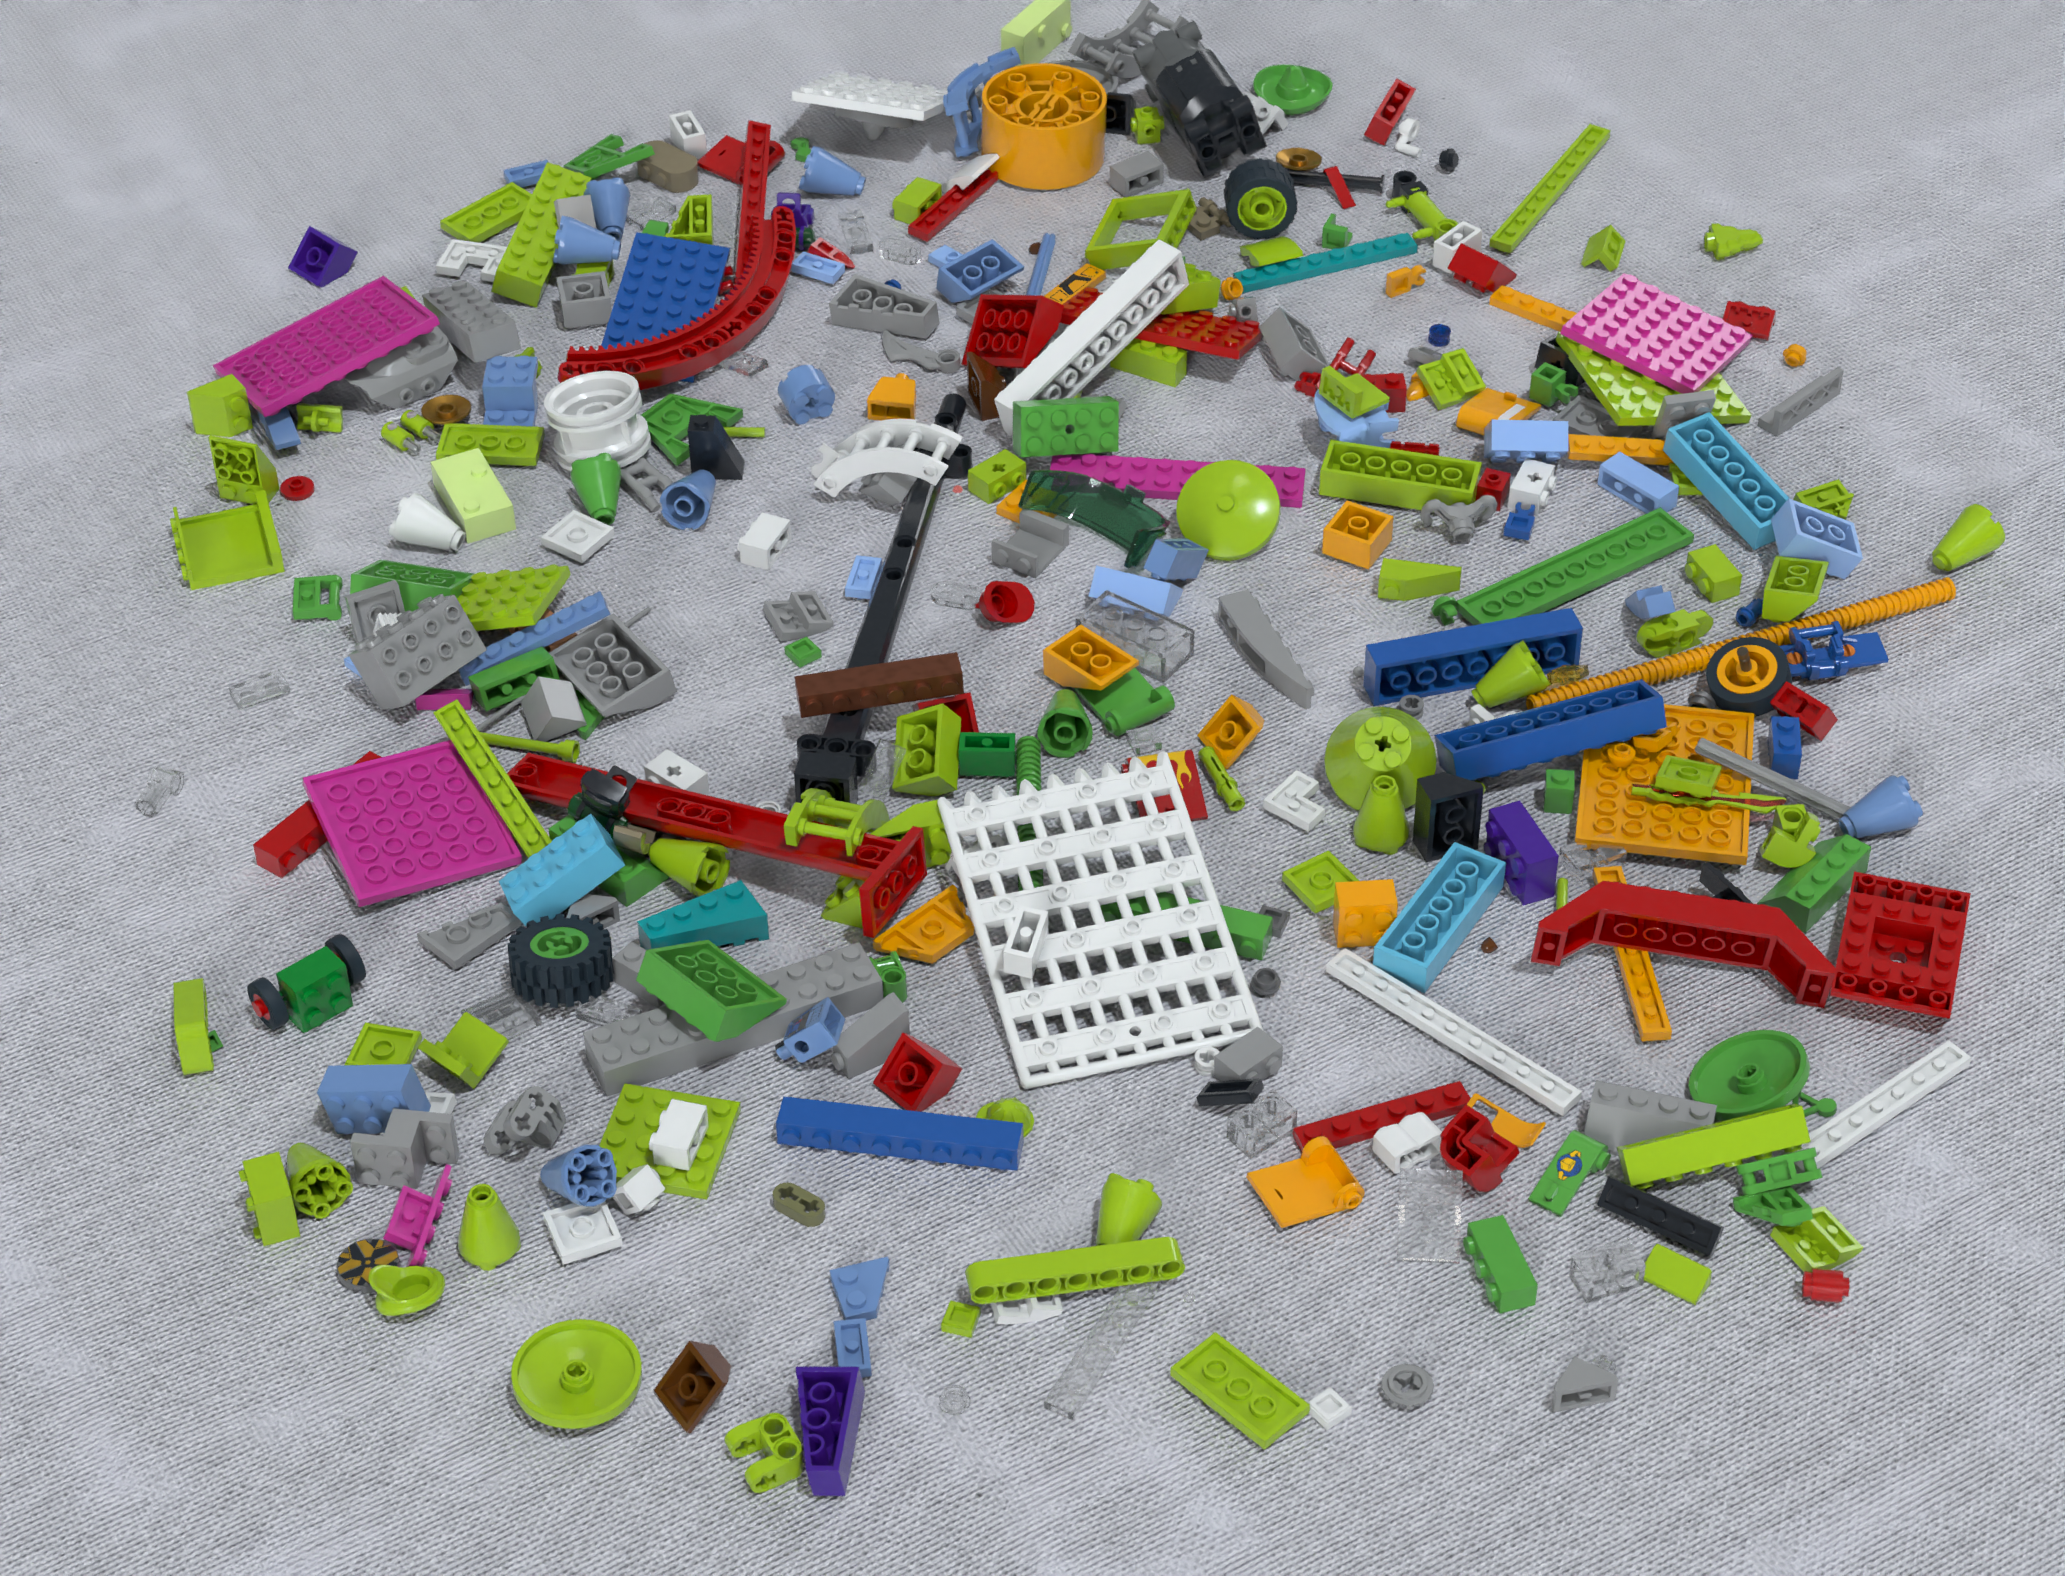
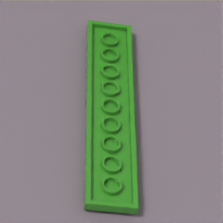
[1455,507,1694,625]

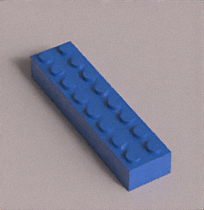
[1363,608,1583,706]
[1434,679,1667,781]

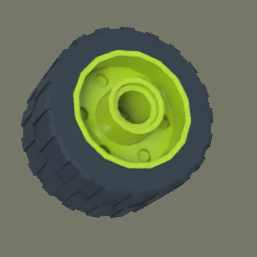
[1224,158,1297,239]

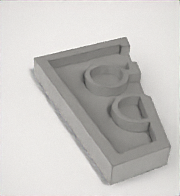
[417,902,522,969]

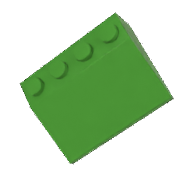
[350,559,474,612]
[636,940,787,1042]

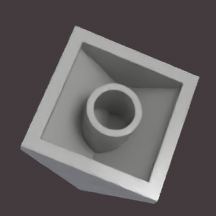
[554,195,596,230]
[521,676,587,742]

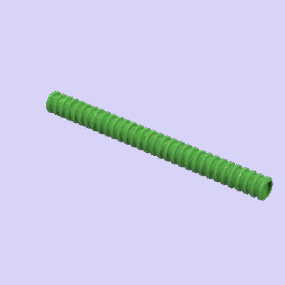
[1016,736,1044,891]

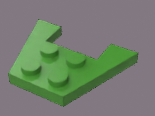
[563,134,655,181]
[640,393,743,466]

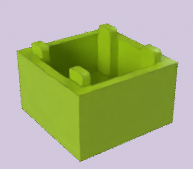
[238,1151,301,1246]

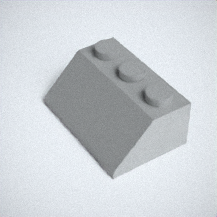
[1259,307,1329,381]

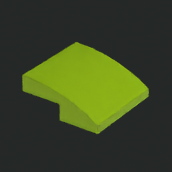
[1240,236,1303,266]
[1416,348,1487,410]
[1770,1206,1863,1272]

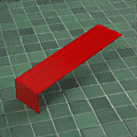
[1322,166,1356,209]

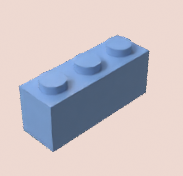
[1144,539,1209,582]

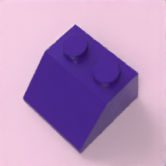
[288,226,358,288]

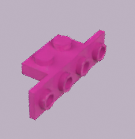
[383,1164,452,1267]

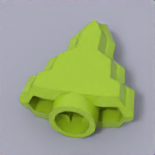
[1704,223,1763,260]

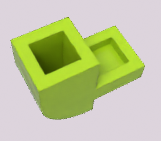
[1759,811,1821,868]

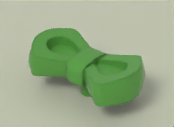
[791,137,811,162]

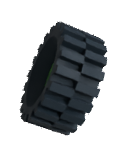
[508,914,614,1008]

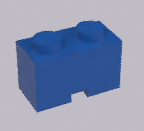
[1767,716,1802,779]

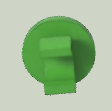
[1431,596,1458,625]

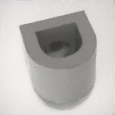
[1229,296,1258,322]

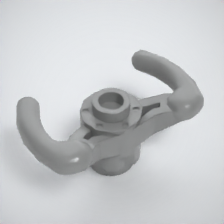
[1420,495,1497,542]

